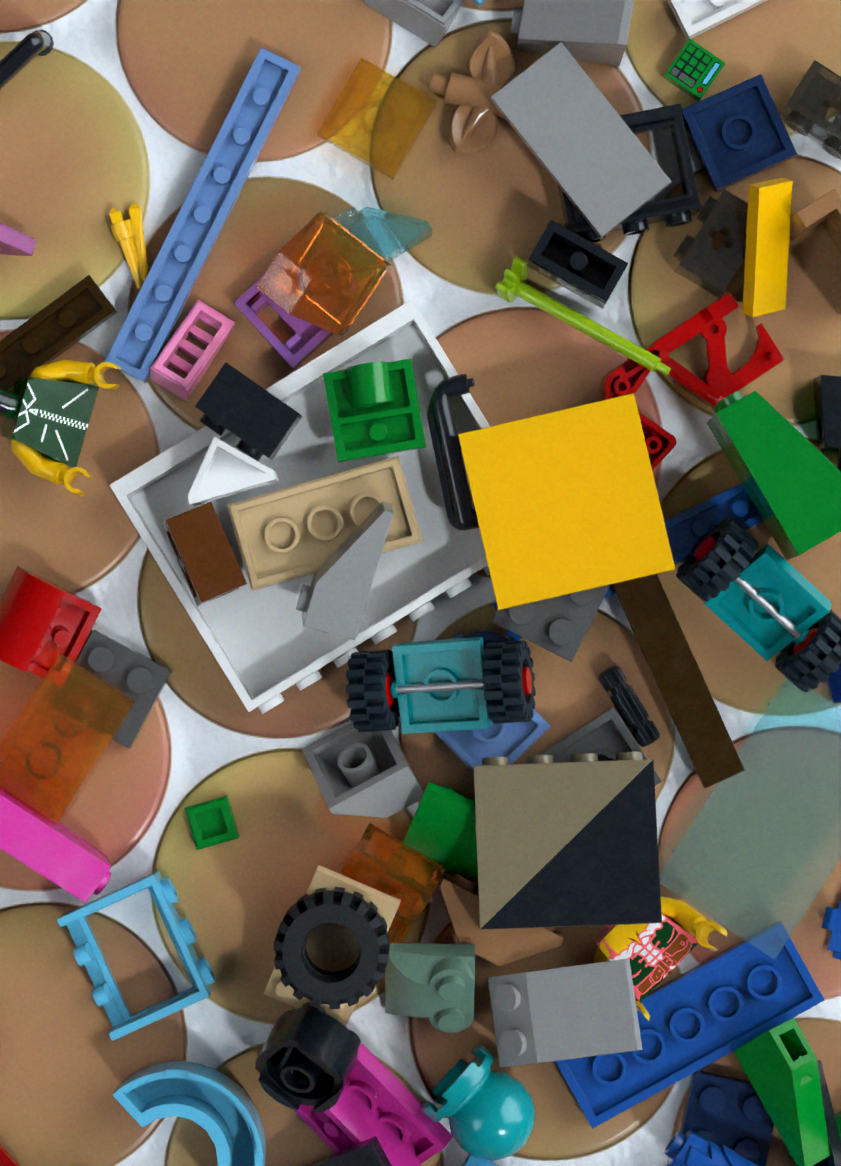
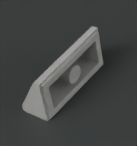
[364,0,464,47]

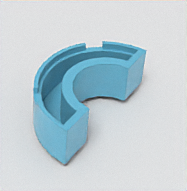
[112,1061,266,1166]

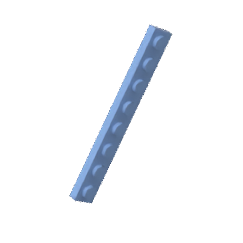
[104,48,301,383]

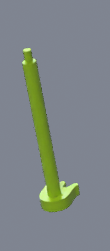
[495,256,671,376]

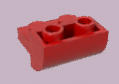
[0,566,102,687]

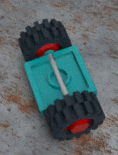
[676,518,841,692]
[346,637,536,734]

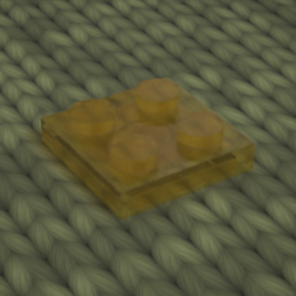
[317,57,437,180]

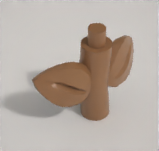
[429,31,516,154]

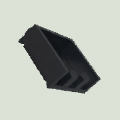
[558,103,702,243]

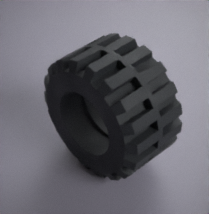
[273,887,390,1010]

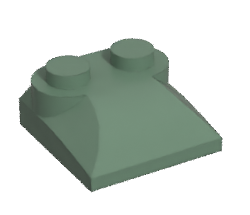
[385,943,475,1033]

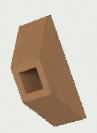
[440,873,564,966]

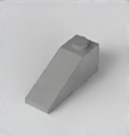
[296,501,394,640]

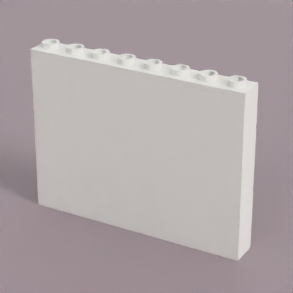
[110,300,490,714]

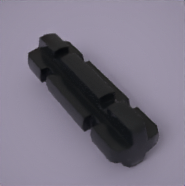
[599,665,660,747]

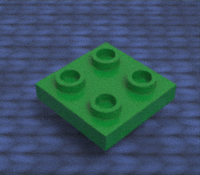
[323,359,426,463]

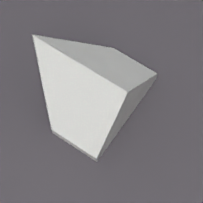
[187,437,279,507]

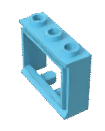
[57,870,216,1041]

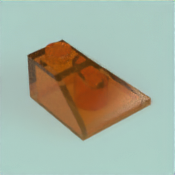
[256,211,391,336]

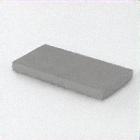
[491,42,672,239]

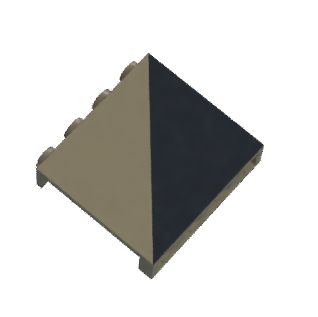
[473,752,662,930]

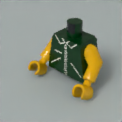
[0,359,121,497]

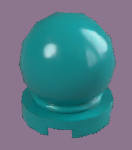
[421,1044,536,1161]

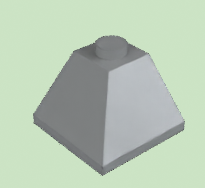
[302,722,424,818]

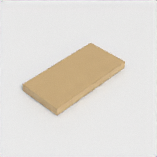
[227,456,423,591]

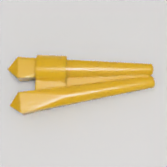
[108,203,149,289]

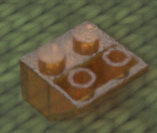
[339,823,445,943]

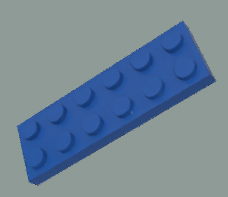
[555,920,825,1129]

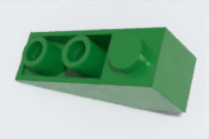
[733,1018,830,1166]

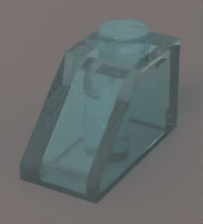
[329,207,432,281]

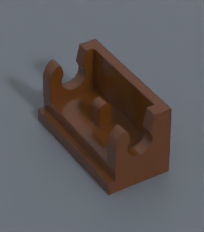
[162,502,247,607]

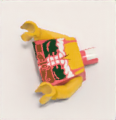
[593,896,727,1021]

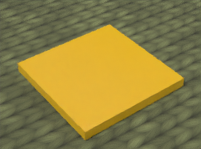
[458,393,675,610]

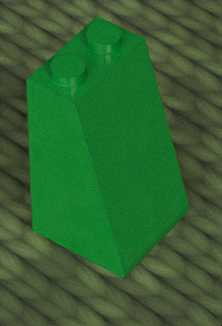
[707,390,841,560]

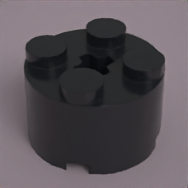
[256,1003,361,1112]

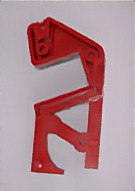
[601,292,785,470]

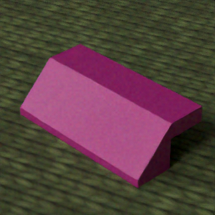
[259,1027,453,1166]

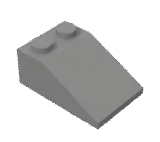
[488,959,643,1068]

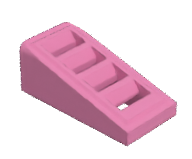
[150,300,235,401]

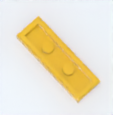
[742,178,793,317]

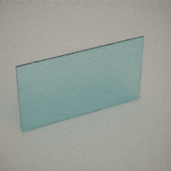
[659,679,841,960]

